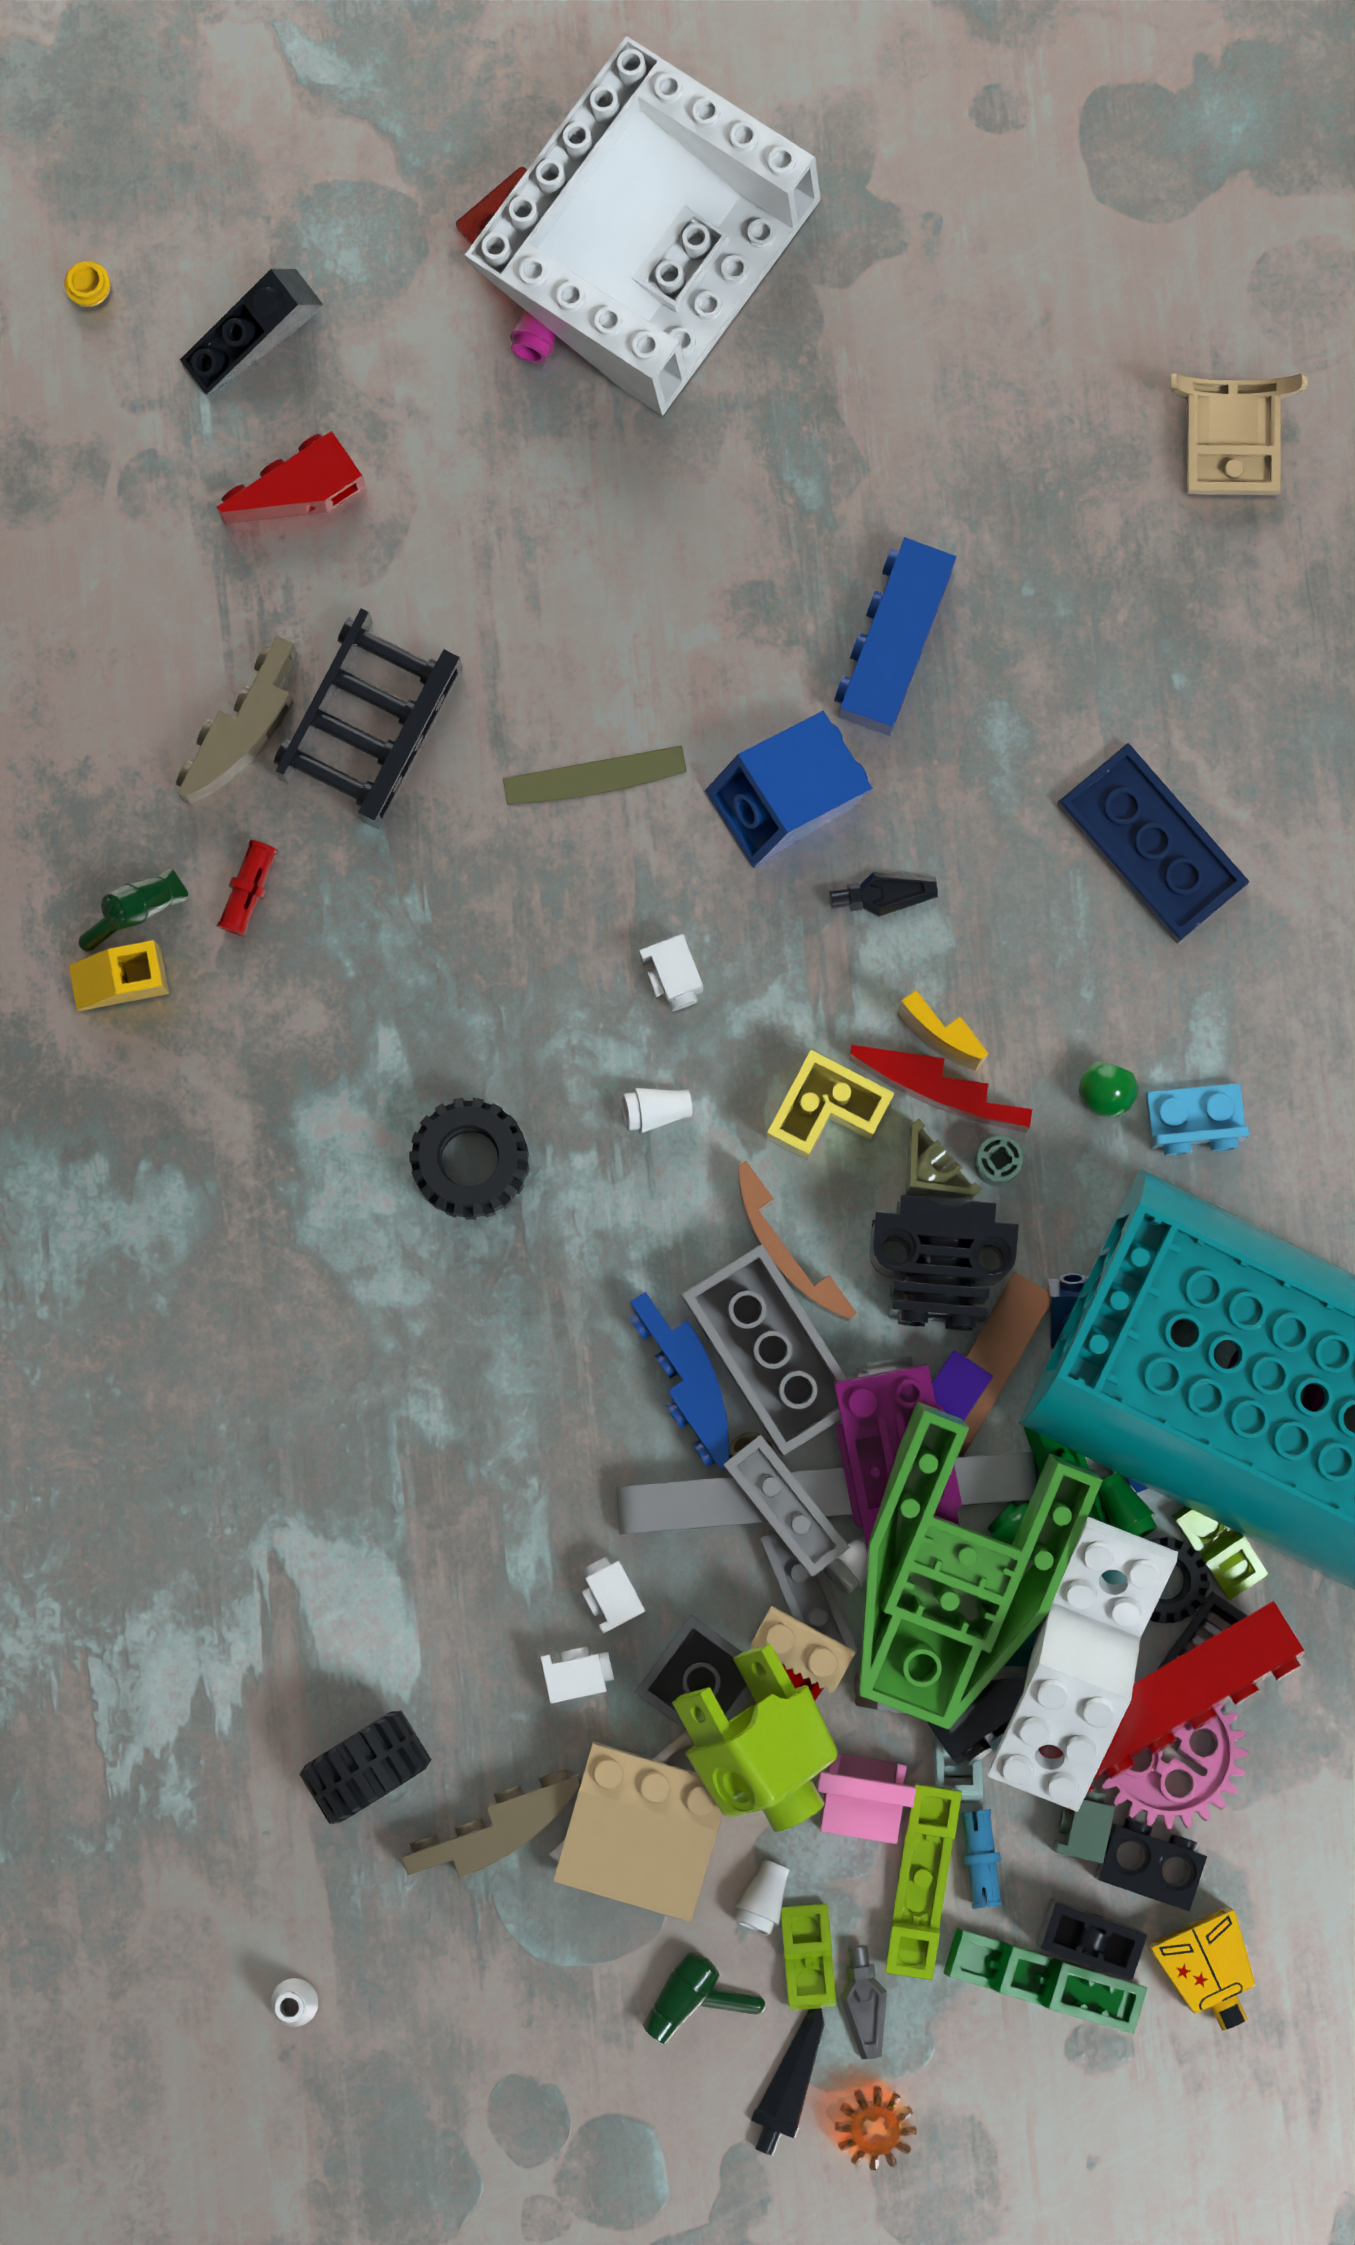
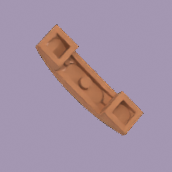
[738,1161,857,1322]
[958,1272,1050,1457]

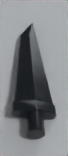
[751,2008,825,2156]

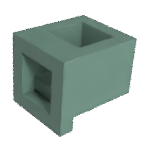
[1052,1791,1115,1864]

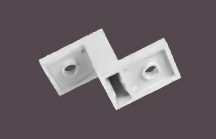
[987,1517,1178,1812]

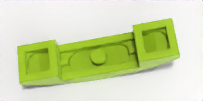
[885,1783,962,1981]

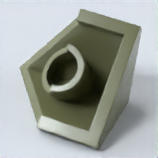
[906,1119,981,1200]

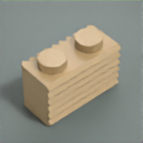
[750,1605,855,1693]

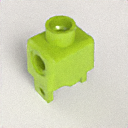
[672,1644,838,1832]

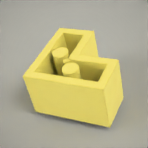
[766,1050,894,1160]

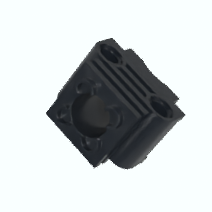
[869,1195,1019,1331]

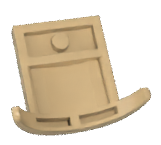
[1170,373,1308,495]

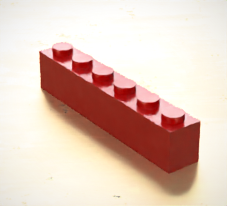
[1038,1601,1305,1795]

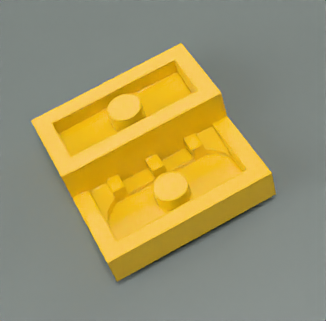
[897,990,989,1071]

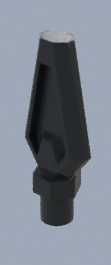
[829,872,938,917]

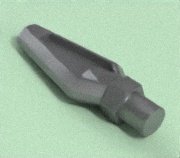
[840,1945,887,2059]

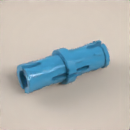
[961,1809,1003,1909]

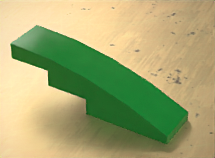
[943,1927,1148,2034]

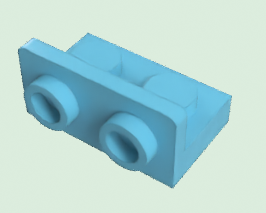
[1145,1083,1250,1156]

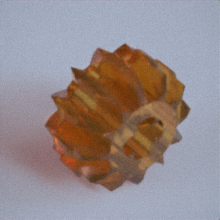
[834,2085,917,2171]

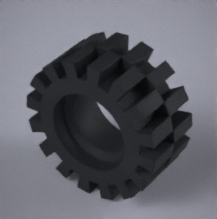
[1149,1537,1210,1623]

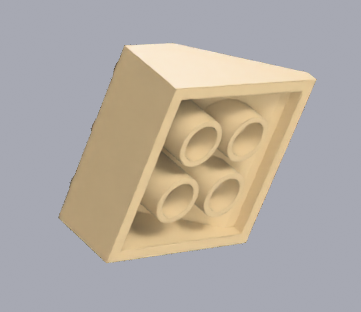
[553,1742,723,1922]

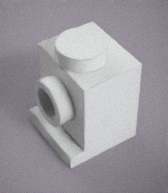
[639,934,703,1011]
[582,1557,646,1634]
[541,1646,614,1704]

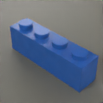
[834,537,957,736]

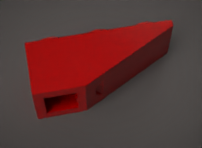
[217,431,366,524]

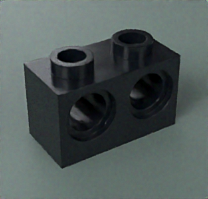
[1094,1818,1207,1912]

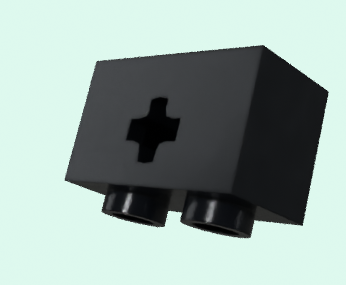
[1036,1898,1147,1981]

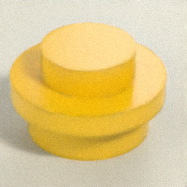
[64,261,111,307]

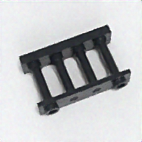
[273,608,462,829]

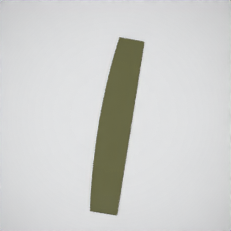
[503,746,687,804]

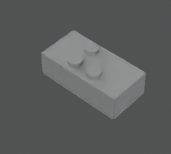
[680,1244,847,1456]

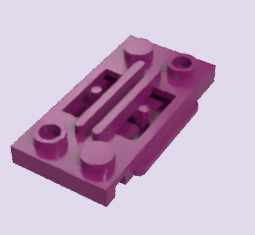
[834,1364,962,1554]

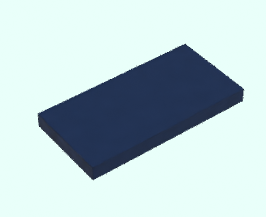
[1057,743,1250,943]

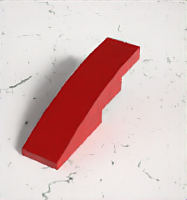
[849,1045,1033,1133]

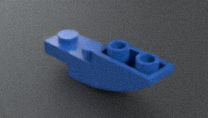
[628,1292,729,1471]

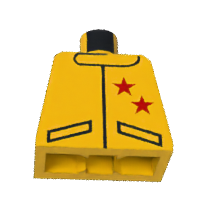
[1146,1906,1255,2031]

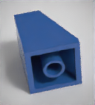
[705,710,873,868]

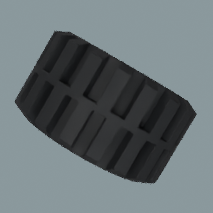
[409,1098,529,1220]
[299,1710,432,1824]

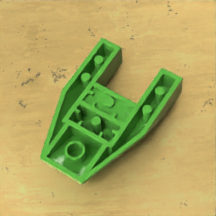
[859,1401,1103,1730]

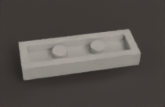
[723,1435,850,1577]
[760,1532,859,1654]

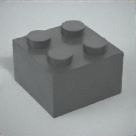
[634,1614,752,1731]

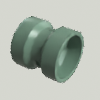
[974,1135,1024,1186]

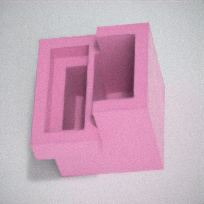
[816,1753,916,1844]

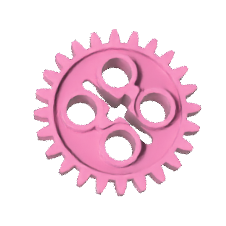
[1101,1681,1248,1830]

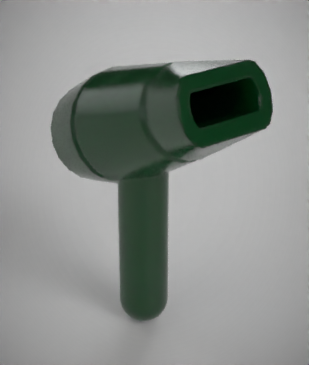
[78,869,188,951]
[643,1952,766,2045]

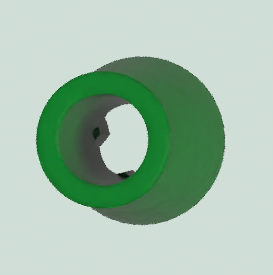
[1098,1473,1157,1538]

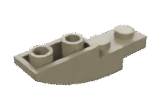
[176,636,298,805]
[402,1769,581,1878]

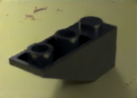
[180,269,323,395]
[926,1676,1027,1765]

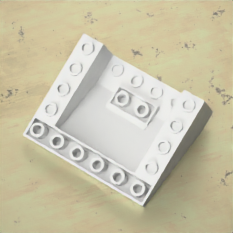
[464,36,821,416]

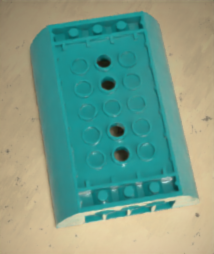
[1018,1169,1355,1590]

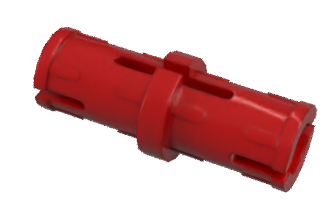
[216,840,278,937]

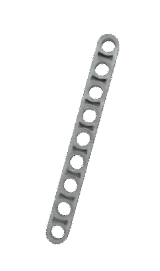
[616,1452,1038,1535]

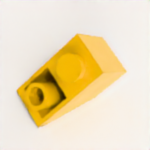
[68,940,169,1011]

